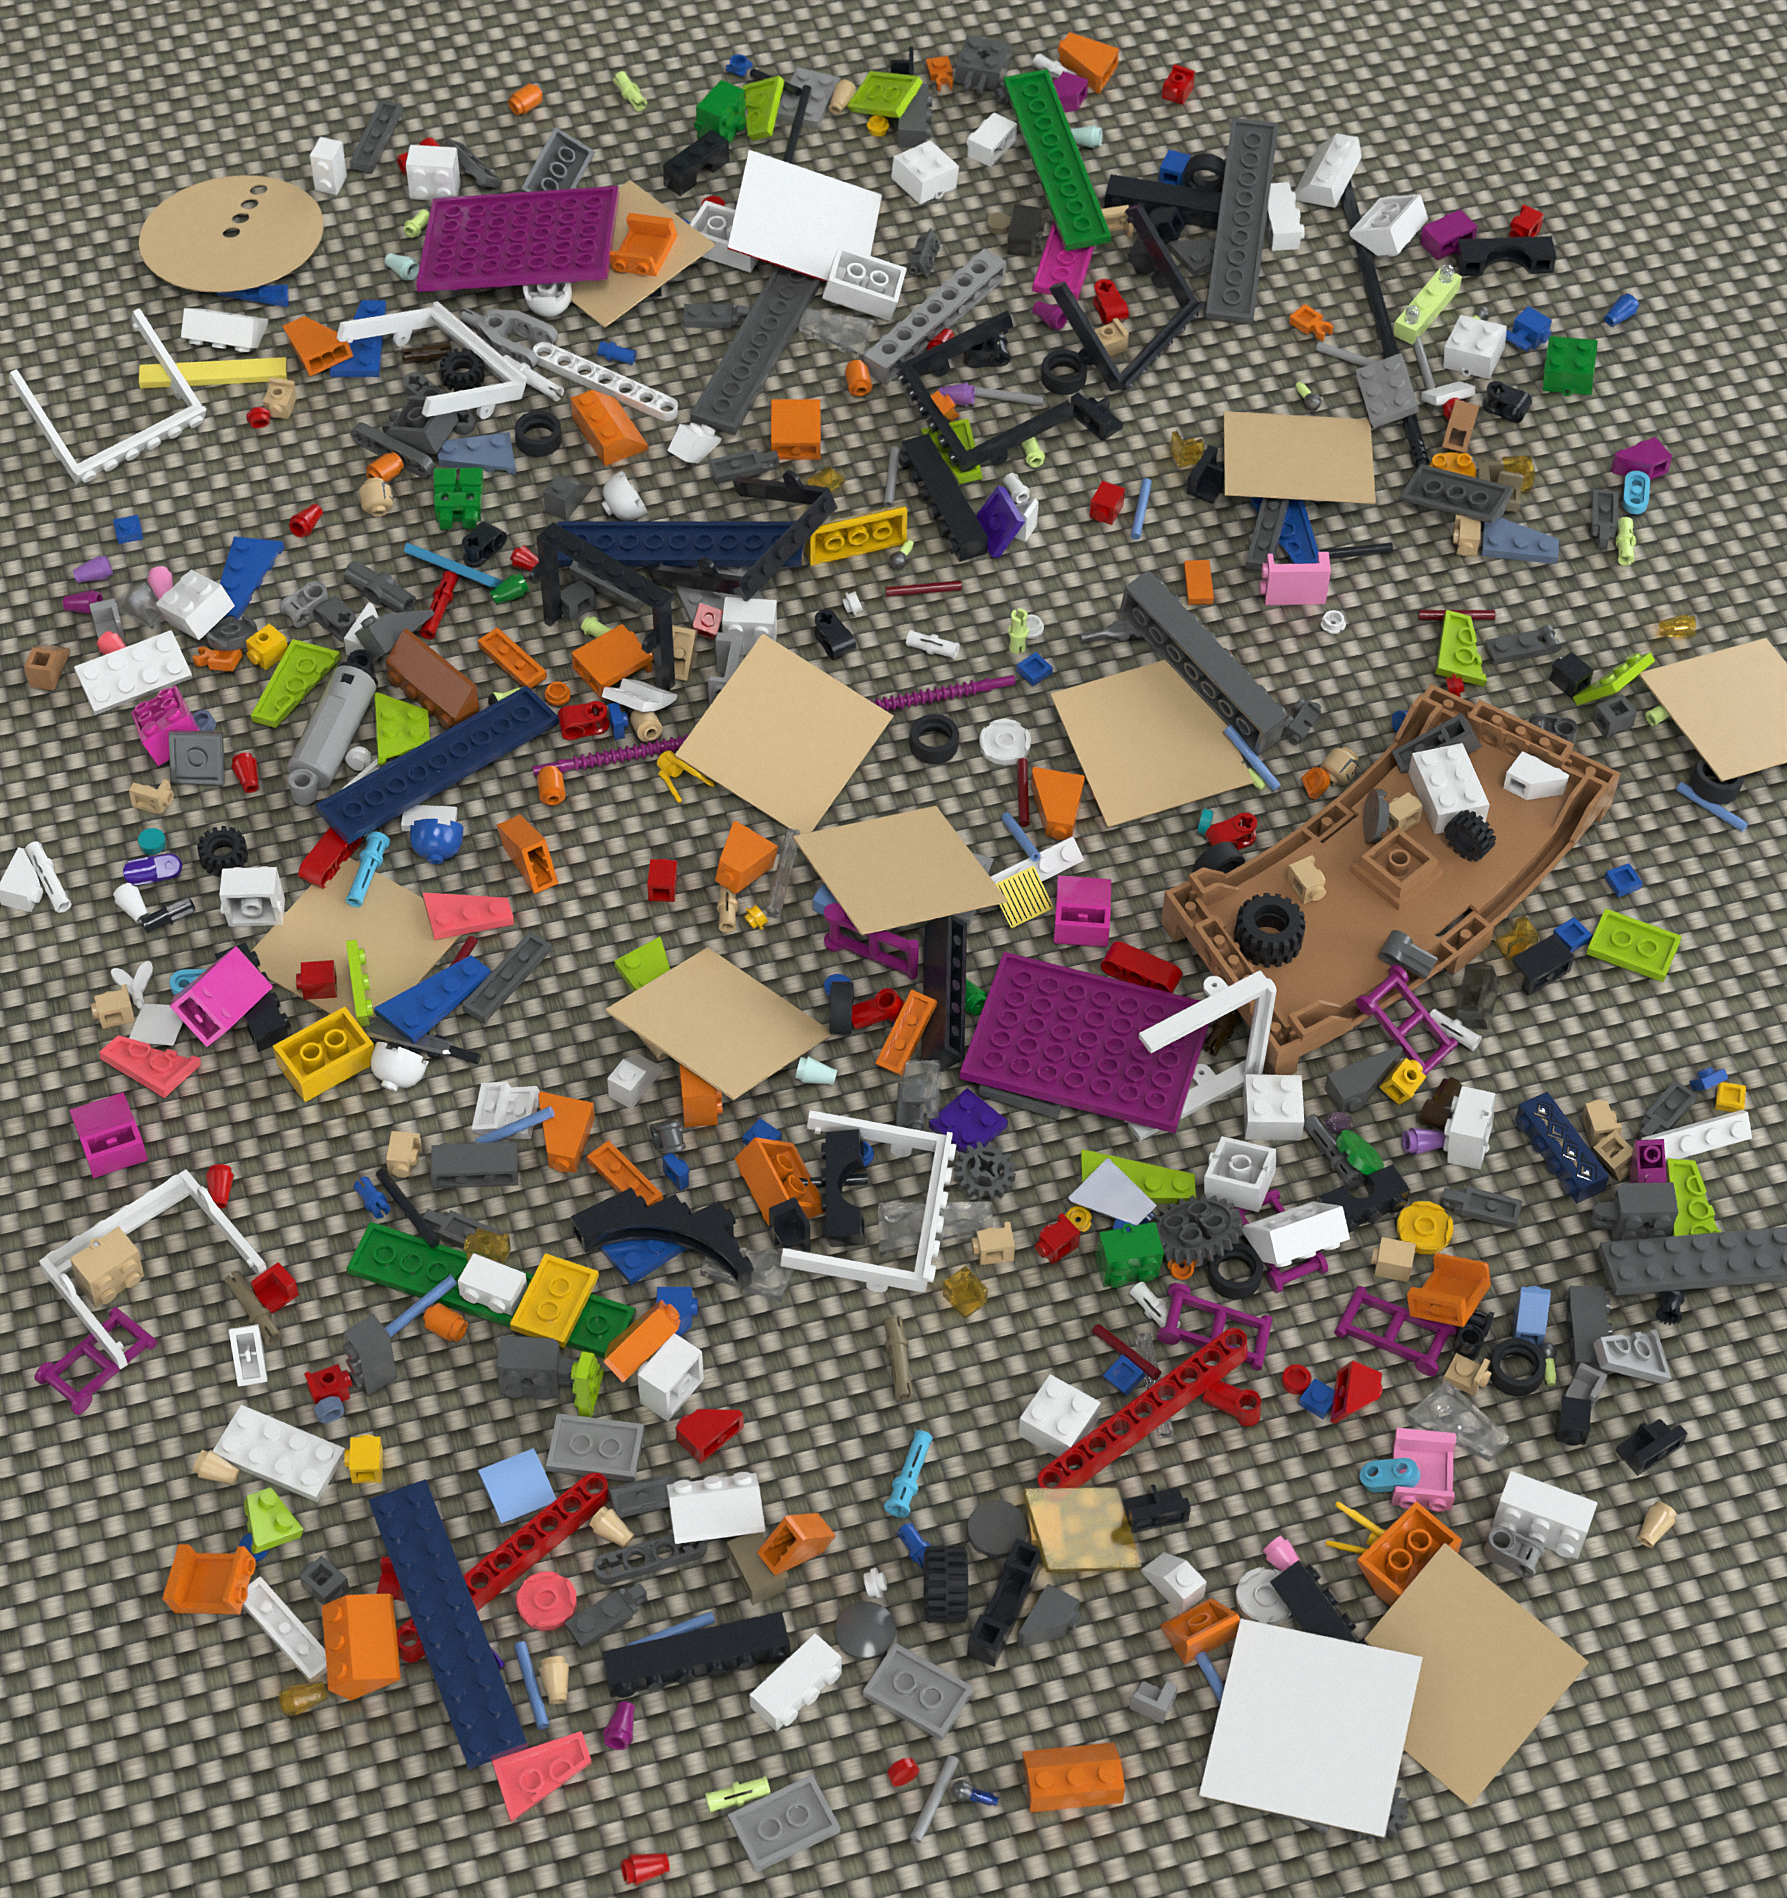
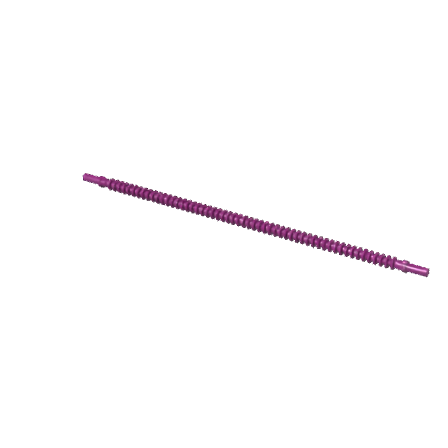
[532,675,1016,776]

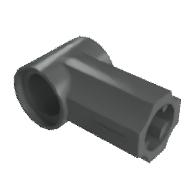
[1379,930,1438,980]

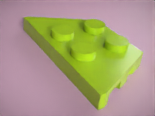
[374,693,430,765]

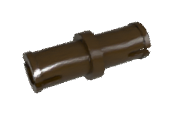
[401,342,451,363]
[1203,1010,1242,1056]

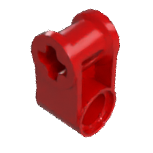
[1093,279,1129,325]
[557,701,609,740]
[1205,812,1257,850]

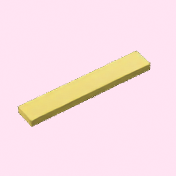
[139,357,287,389]

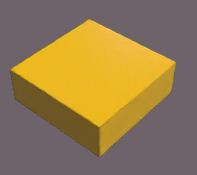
[1715,1082,1746,1112]

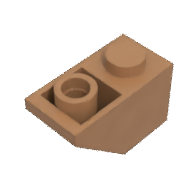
[1442,400,1480,453]
[24,644,70,691]

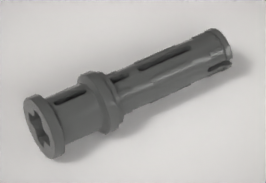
[1304,1114,1367,1189]

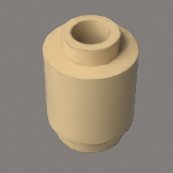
[630,709,662,742]

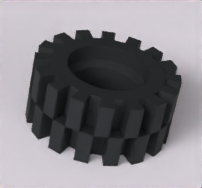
[440,348,485,392]
[1444,810,1496,862]
[197,826,248,877]

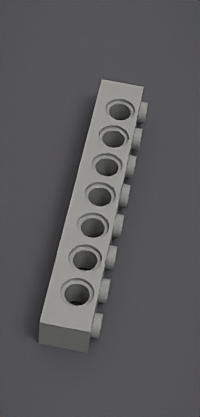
[863,248,1006,385]

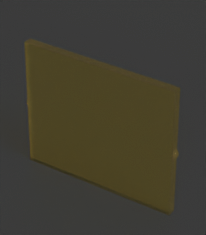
[1022,1488,1142,1572]

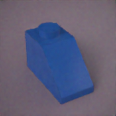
[657,1287,698,1336]

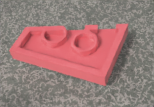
[423,892,514,940]
[100,1035,201,1098]
[492,1731,591,1822]

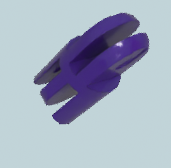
[123,853,182,886]

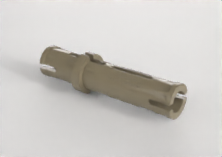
[225,1271,282,1346]
[884,1315,914,1402]

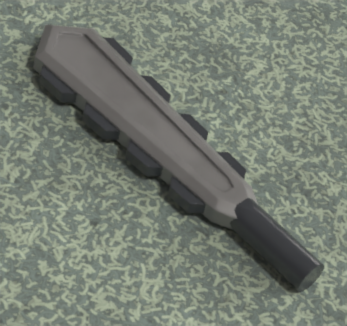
[362,1016,481,1064]

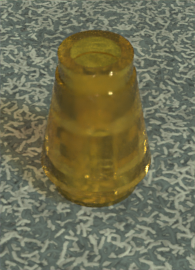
[1658,614,1696,639]
[278,1681,327,1716]

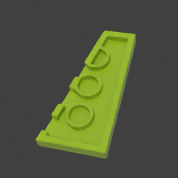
[251,639,341,728]

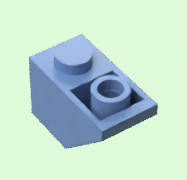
[1512,1286,1551,1347]

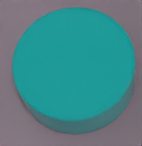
[1197,808,1214,836]
[138,828,166,855]

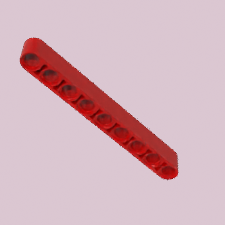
[1038,1328,1248,1504]
[396,1472,609,1662]

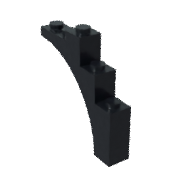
[570,1187,754,1289]

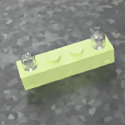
[1393,264,1462,345]

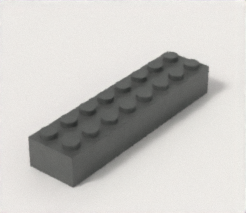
[1119,570,1288,756]

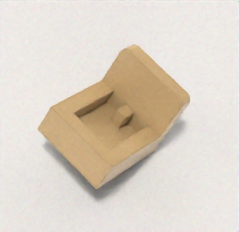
[1101,205,1134,238]

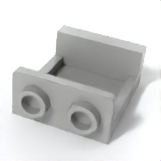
[708,632,744,707]

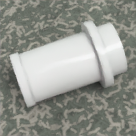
[1003,473,1030,503]

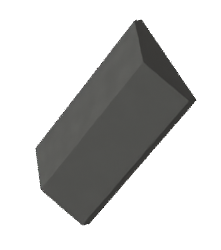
[520,127,595,192]
[1400,464,1513,523]

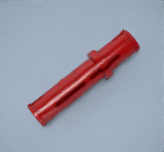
[419,571,459,640]

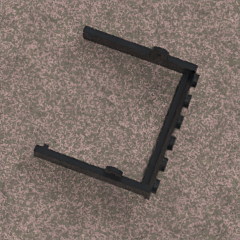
[1049,204,1205,391]
[896,311,1074,473]
[646,470,838,602]
[528,522,675,691]

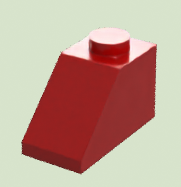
[1330,1360,1383,1424]
[675,1409,744,1464]

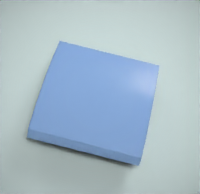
[478,1448,556,1525]

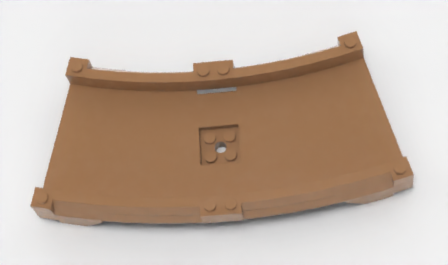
[1161,684,1620,1075]

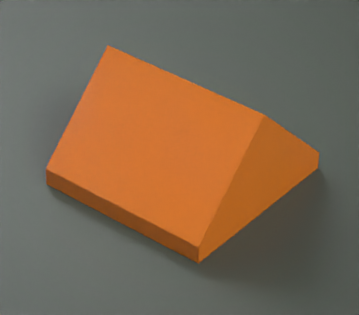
[1160,1598,1240,1665]

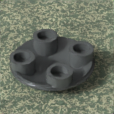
[835,1601,896,1658]

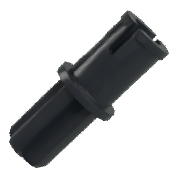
[140,897,195,934]

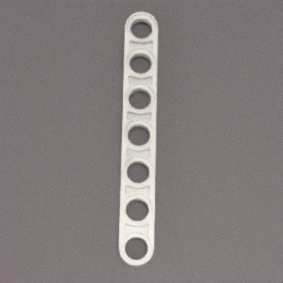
[533,342,678,421]

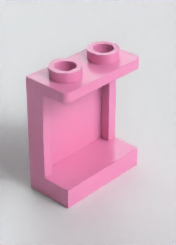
[1259,552,1331,605]
[1391,1428,1456,1512]

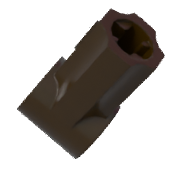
[1419,1077,1463,1132]

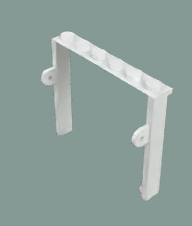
[337,301,528,419]
[9,308,206,484]
[1128,970,1277,1141]
[780,1110,956,1293]
[39,1170,267,1370]

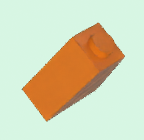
[1057,32,1119,94]
[283,316,353,377]
[1031,767,1085,840]
[497,815,559,894]
[715,821,778,894]
[538,1091,595,1173]
[603,1299,681,1382]
[757,1513,836,1576]

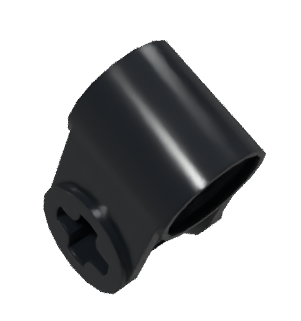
[963,334,1011,369]
[1482,381,1532,423]
[461,521,507,568]
[814,609,856,660]
[1454,1309,1495,1361]

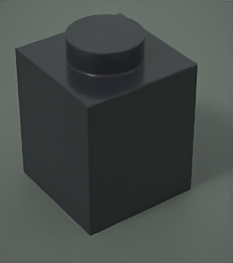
[1550,652,1594,699]
[1556,1396,1591,1446]

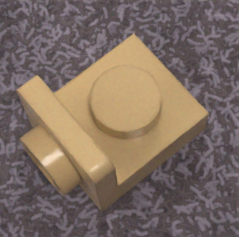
[129,779,174,815]
[1443,1353,1492,1396]

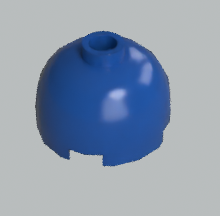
[410,818,464,864]

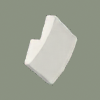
[602,678,677,712]
[471,1081,540,1139]

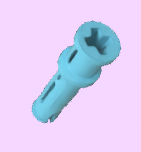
[346,831,390,907]
[884,1430,933,1518]

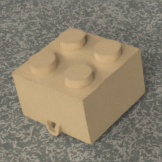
[70,1226,144,1308]

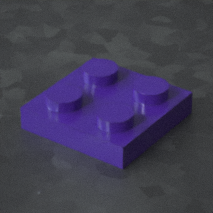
[976,486,1025,558]
[929,1088,1008,1154]

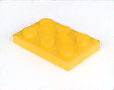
[510,1253,599,1348]

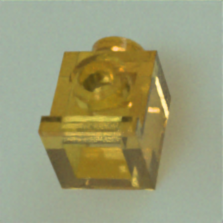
[464,1227,511,1265]

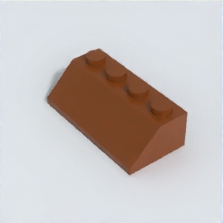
[385,628,479,729]

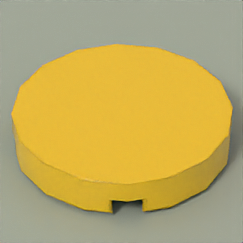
[1396,1201,1454,1254]

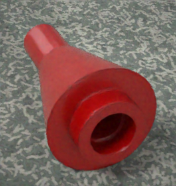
[510,545,539,572]

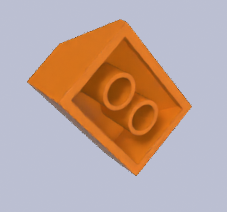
[570,389,649,466]
[734,1137,825,1225]
[1357,1501,1462,1607]
[322,1594,401,1701]
[1022,1742,1125,1812]

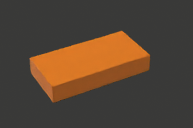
[1184,560,1214,605]

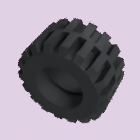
[1234,893,1306,968]
[924,1546,968,1623]

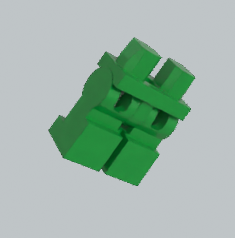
[434,467,484,530]

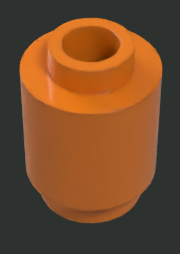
[508,83,543,115]
[845,360,872,396]
[366,452,404,483]
[537,766,566,805]
[423,1303,468,1342]

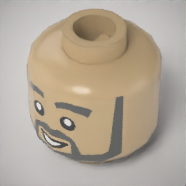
[359,478,394,517]
[1320,747,1360,786]

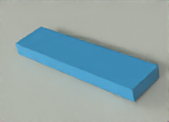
[404,543,503,588]

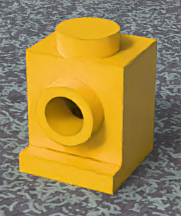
[1379,1058,1427,1105]

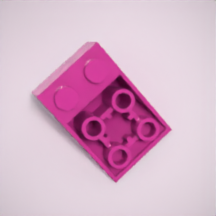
[131,685,200,766]
[1054,876,1111,947]
[169,946,273,1047]
[69,1092,148,1178]

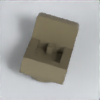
[1477,460,1505,482]
[1496,471,1524,512]

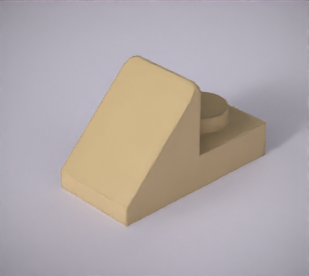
[672,625,698,681]

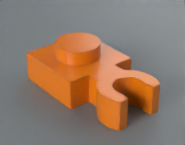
[926,56,953,91]
[1289,304,1334,341]
[930,391,960,422]
[193,647,243,671]

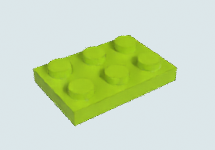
[847,71,923,118]
[1586,908,1682,983]

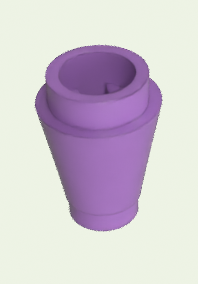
[939,382,975,407]
[73,555,113,584]
[1402,1128,1446,1156]

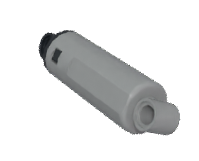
[287,649,378,805]

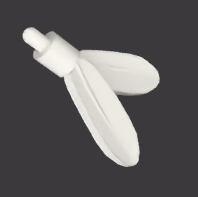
[111,961,153,1009]

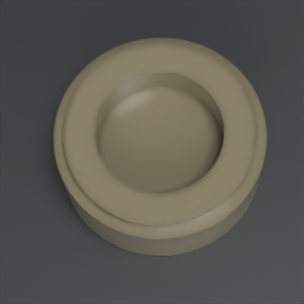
[987,212,1011,235]

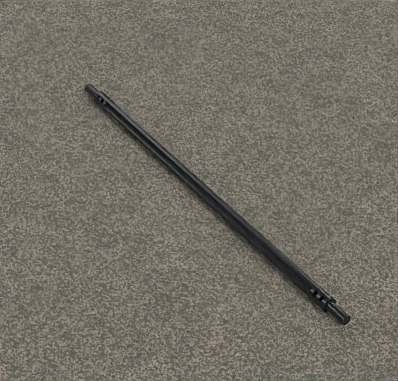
[1341,179,1429,468]

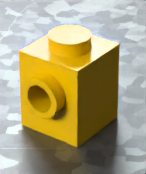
[246,624,288,670]
[344,1435,383,1483]

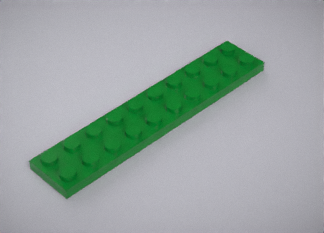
[1003,69,1111,251]
[346,1222,636,1358]

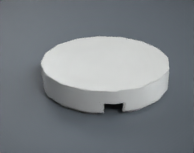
[979,719,1031,765]
[1235,1567,1292,1626]

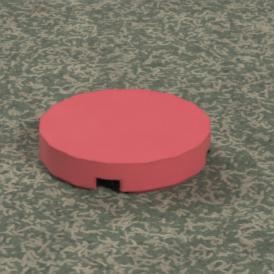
[516,1571,577,1631]

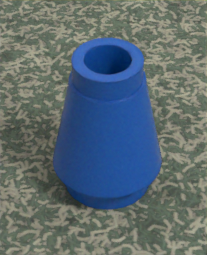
[1604,293,1639,327]

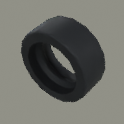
[1184,153,1226,193]
[1041,349,1087,395]
[514,410,562,457]
[909,714,959,765]
[1690,759,1744,804]
[1192,842,1245,874]
[829,981,854,1034]
[1207,1243,1264,1300]
[1488,1338,1546,1397]

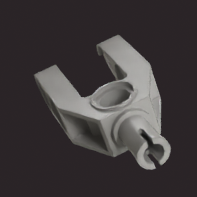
[460,308,558,370]

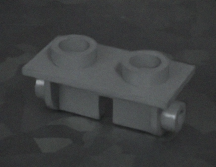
[908,228,940,279]
[1280,693,1321,745]
[896,1081,926,1131]

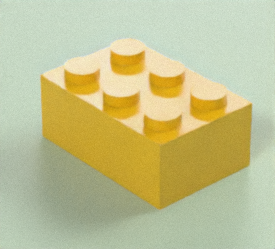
[273,1006,374,1102]

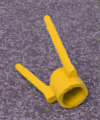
[657,750,715,803]
[1325,1502,1386,1554]

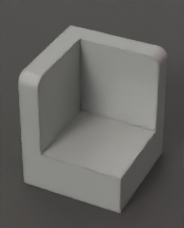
[89,598,125,639]
[1564,1363,1607,1411]
[1130,1681,1178,1724]

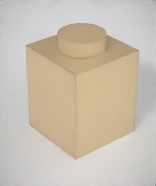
[1371,1237,1416,1282]

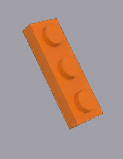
[477,627,547,689]
[875,989,938,1077]
[587,1140,663,1207]

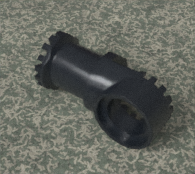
[1656,1289,1686,1325]

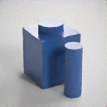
[1506,306,1552,352]

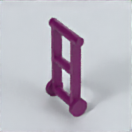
[824,903,919,980]
[1355,964,1458,1075]
[1234,1188,1328,1293]
[1157,1283,1273,1371]
[1334,1286,1459,1376]
[34,1307,158,1415]

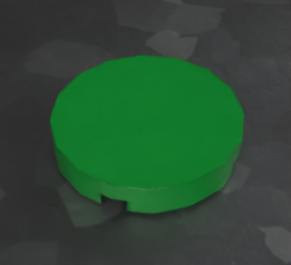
[1335,1130,1384,1176]

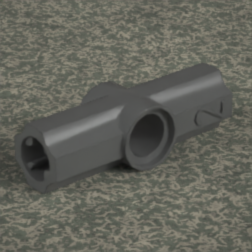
[343,561,416,613]

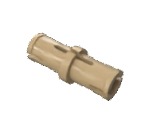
[717,885,738,933]

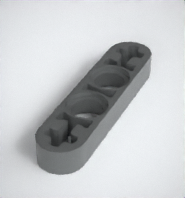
[403,372,475,435]
[350,422,435,478]
[593,1534,708,1585]

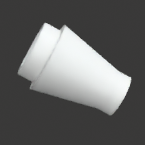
[113,883,150,924]

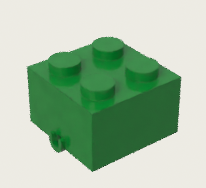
[693,80,747,144]
[1543,336,1598,397]
[1095,1222,1164,1288]

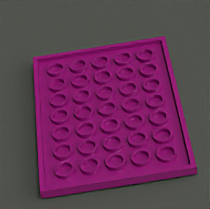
[416,186,620,292]
[959,952,1210,1134]

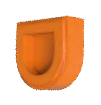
[1301,767,1330,800]

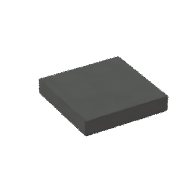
[169,730,225,785]

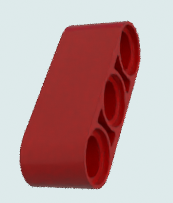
[298,827,363,889]
[1100,941,1183,994]

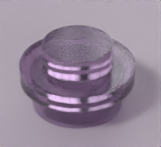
[1324,1112,1353,1133]

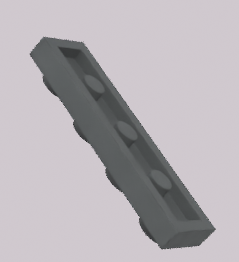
[350,100,403,173]
[1246,497,1290,570]
[462,931,552,1024]

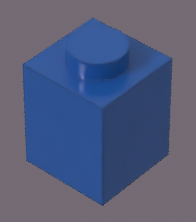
[1159,149,1191,186]

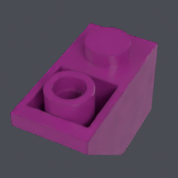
[1053,71,1088,113]
[1611,437,1672,480]
[1629,1139,1667,1183]

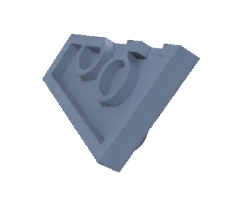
[437,432,516,475]
[1481,518,1559,564]

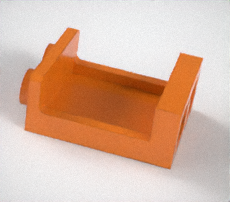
[610,213,678,276]
[771,399,821,460]
[571,624,653,701]
[1407,1253,1491,1327]
[162,1544,256,1614]

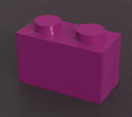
[1420,209,1478,261]

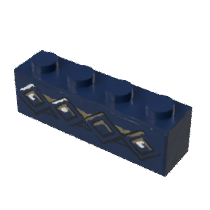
[1515,1091,1609,1204]

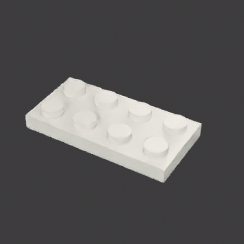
[74,630,192,715]
[213,1405,345,1502]

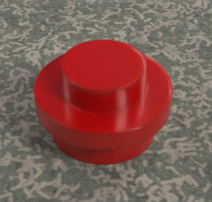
[246,407,271,428]
[1446,673,1465,698]

